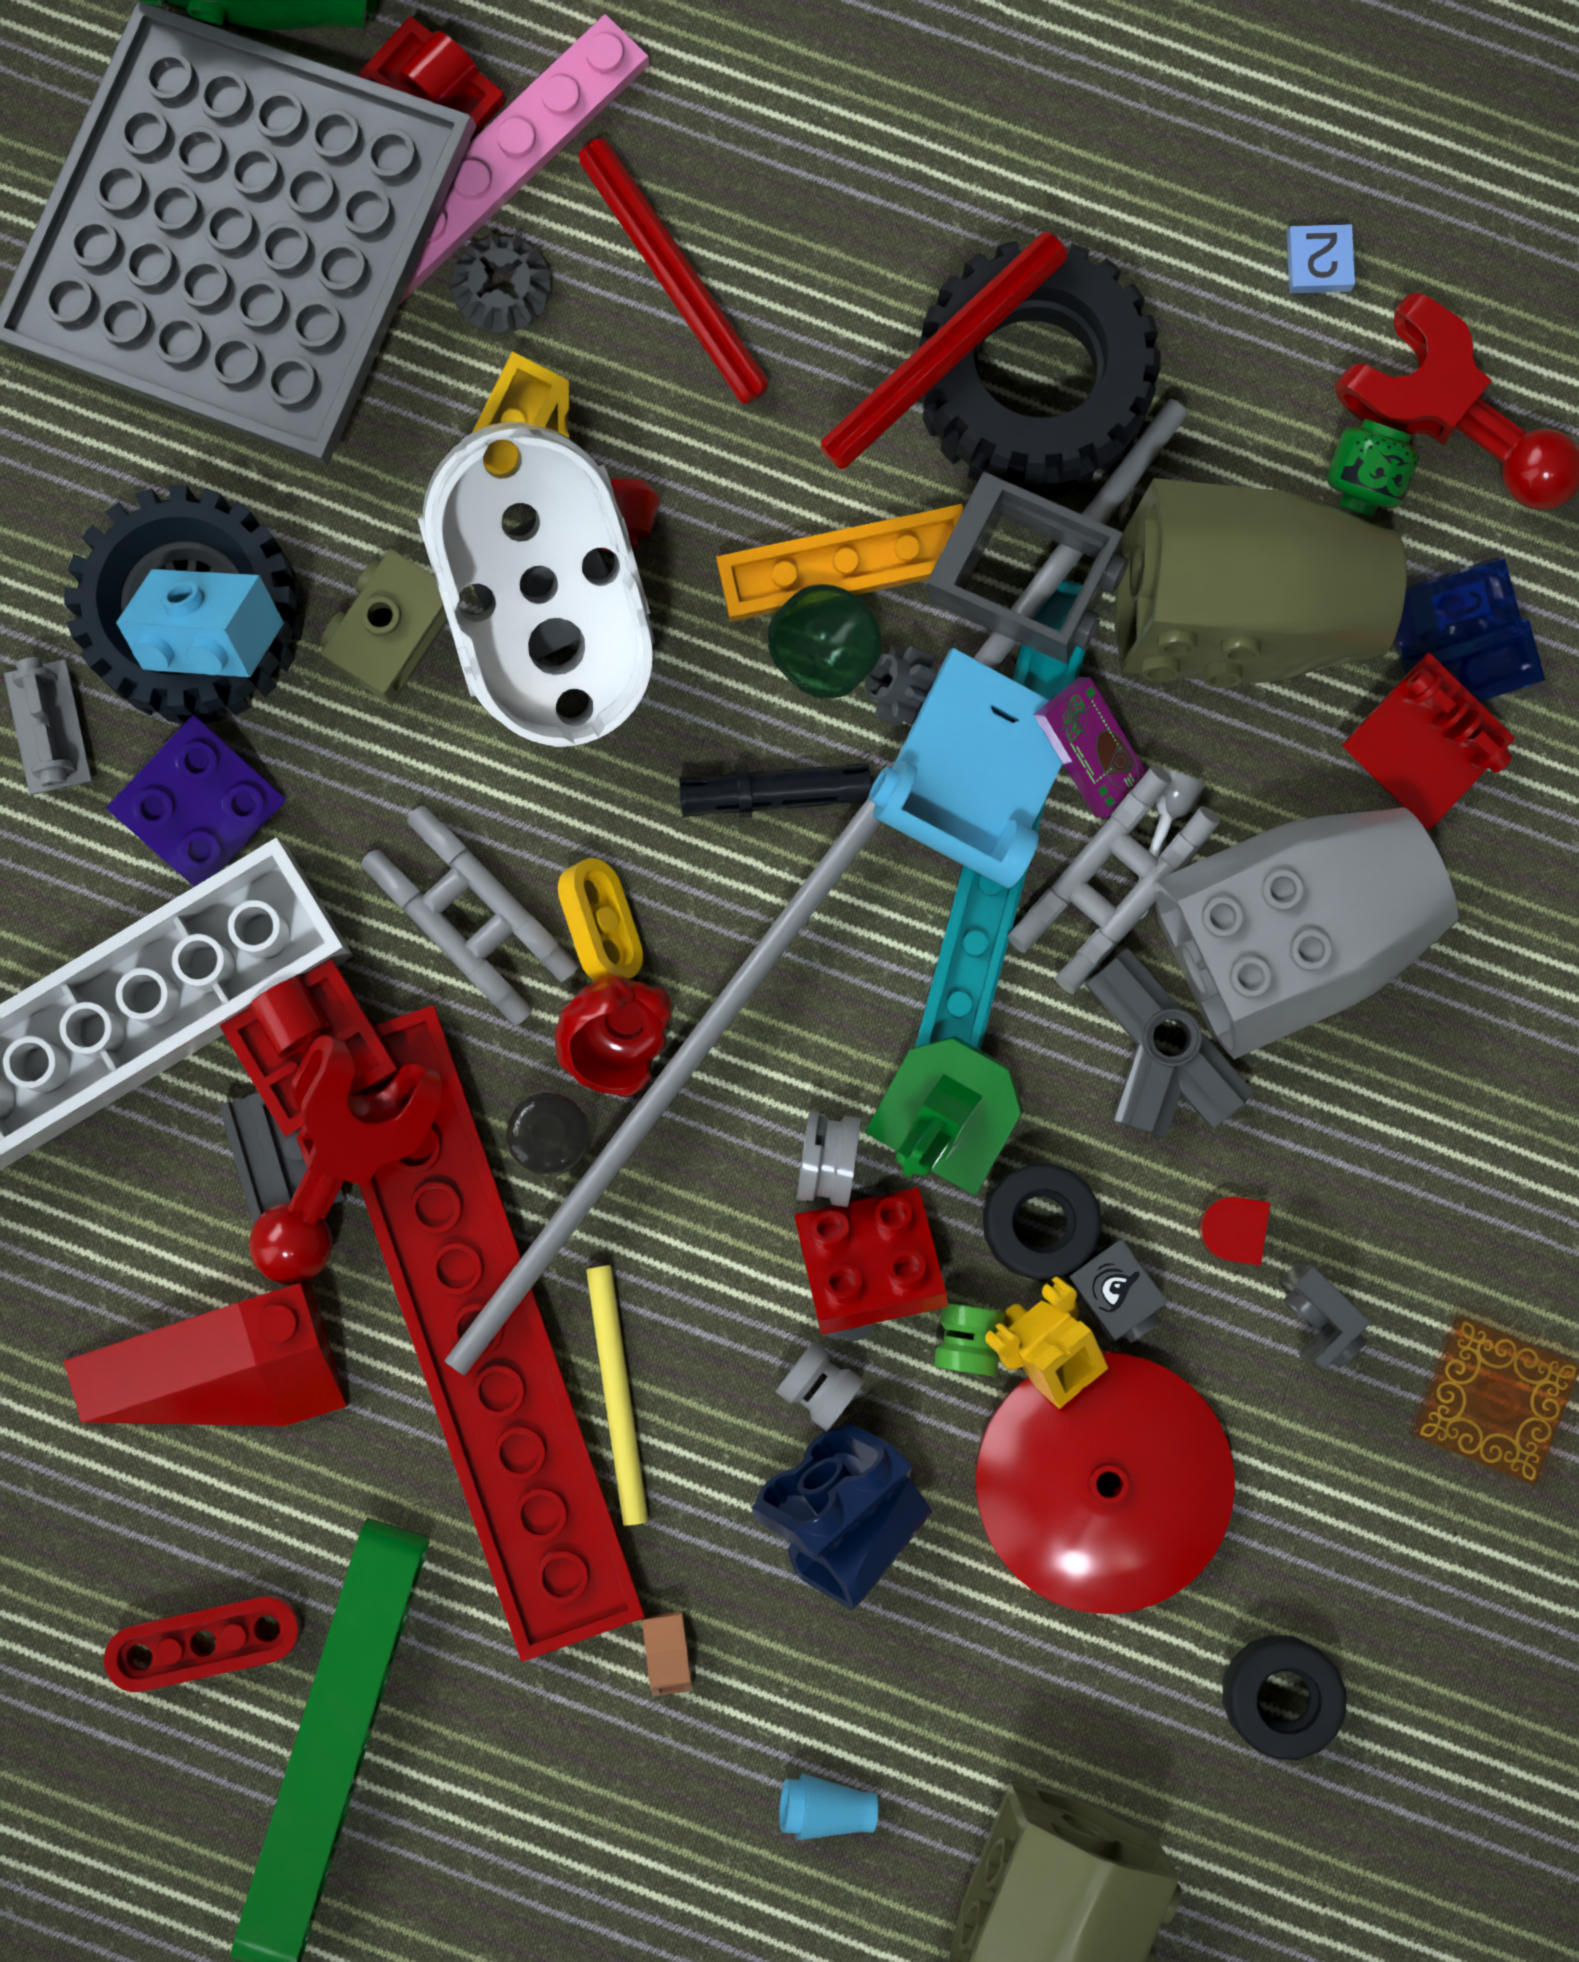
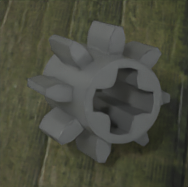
[865,646,938,726]

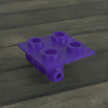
[105,714,286,887]

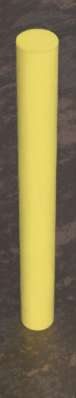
[586,1265,649,1526]

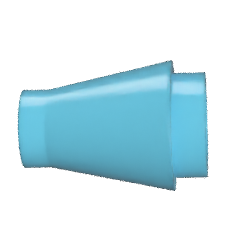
[779,1773,878,1841]

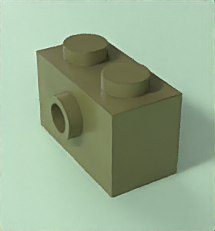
[320,548,460,706]

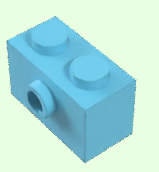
[116,569,284,677]

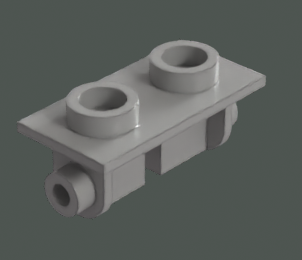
[4,657,92,795]

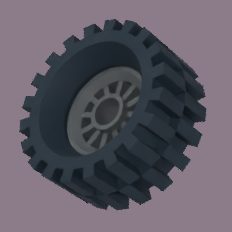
[64,485,304,724]

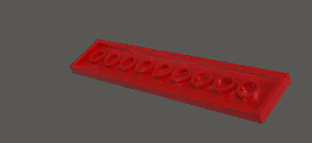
[359,1005,646,1662]

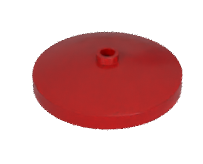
[975,1352,1235,1614]

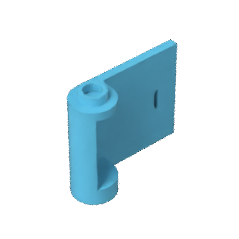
[868,648,1063,889]

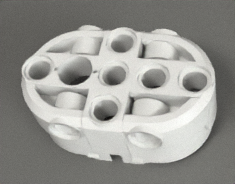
[417,422,655,747]

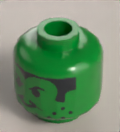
[1326,418,1420,517]

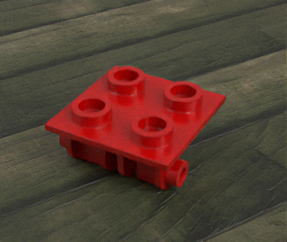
[1341,652,1516,831]

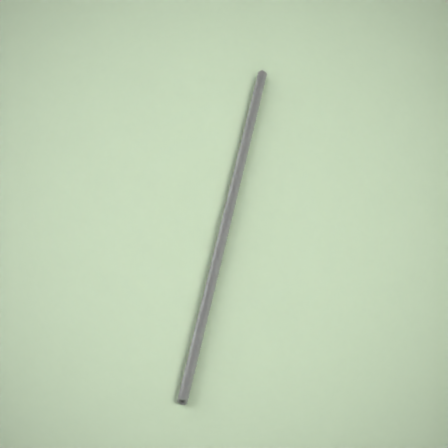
[444,399,1188,1376]

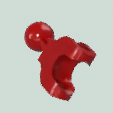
[1335,293,1579,510]
[249,1035,443,1285]

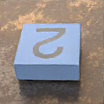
[1287,225,1355,293]

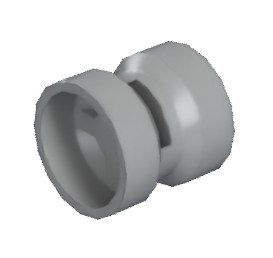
[775,1341,865,1432]

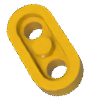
[558,858,643,982]

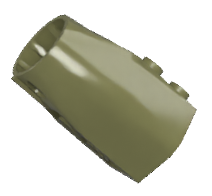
[1114,478,1407,688]
[948,1781,1181,1962]

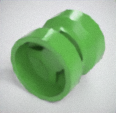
[933,1303,1006,1377]

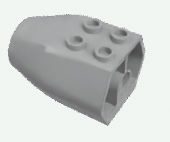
[1153,807,1458,1059]

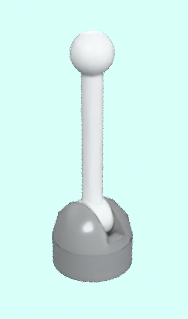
[1138,768,1205,919]

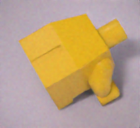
[985,1277,1108,1409]

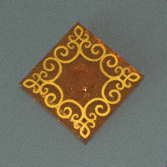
[1410,1316,1579,1486]

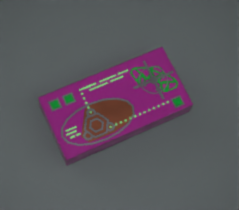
[1033,677,1146,818]

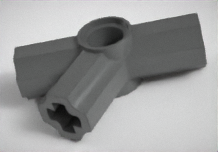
[1084,948,1255,1138]

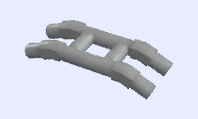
[1007,765,1221,994]
[361,806,578,1026]

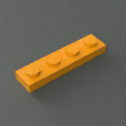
[716,504,963,622]

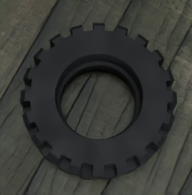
[917,238,1161,496]

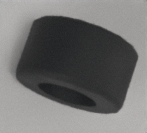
[982,1163,1102,1280]
[1222,1635,1346,1760]

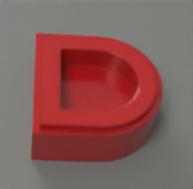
[1199,1197,1270,1266]

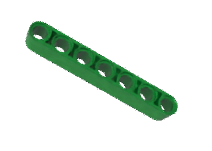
[230,1518,430,1962]

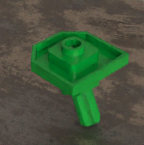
[864,1036,1024,1196]

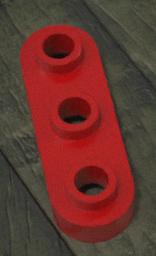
[104,1595,302,1692]

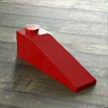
[64,1283,348,1426]

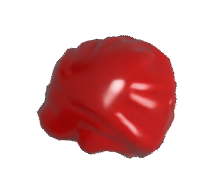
[554,975,674,1097]

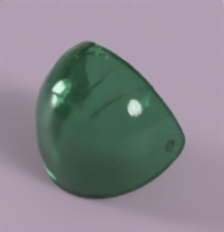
[768,584,882,699]

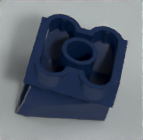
[751,1422,932,1610]

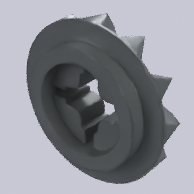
[451,233,551,333]

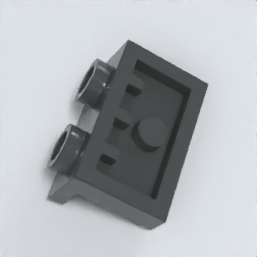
[1279,1263,1371,1370]

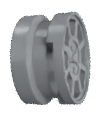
[796,1110,861,1207]

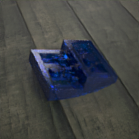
[1393,557,1545,702]

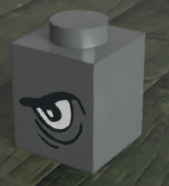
[1064,1239,1168,1343]

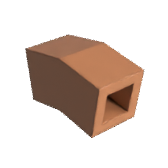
[642,1610,693,1697]

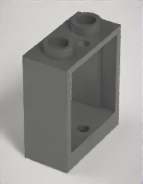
[927,471,1129,664]

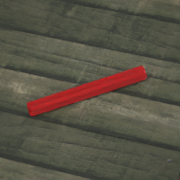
[578,138,768,404]
[820,231,1068,469]

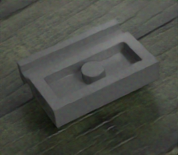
[219,1092,348,1224]

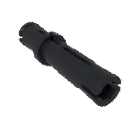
[679,762,872,818]

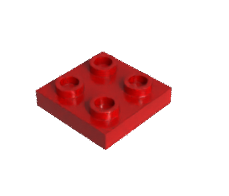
[356,15,506,143]
[220,959,399,1138]
[794,1187,948,1335]

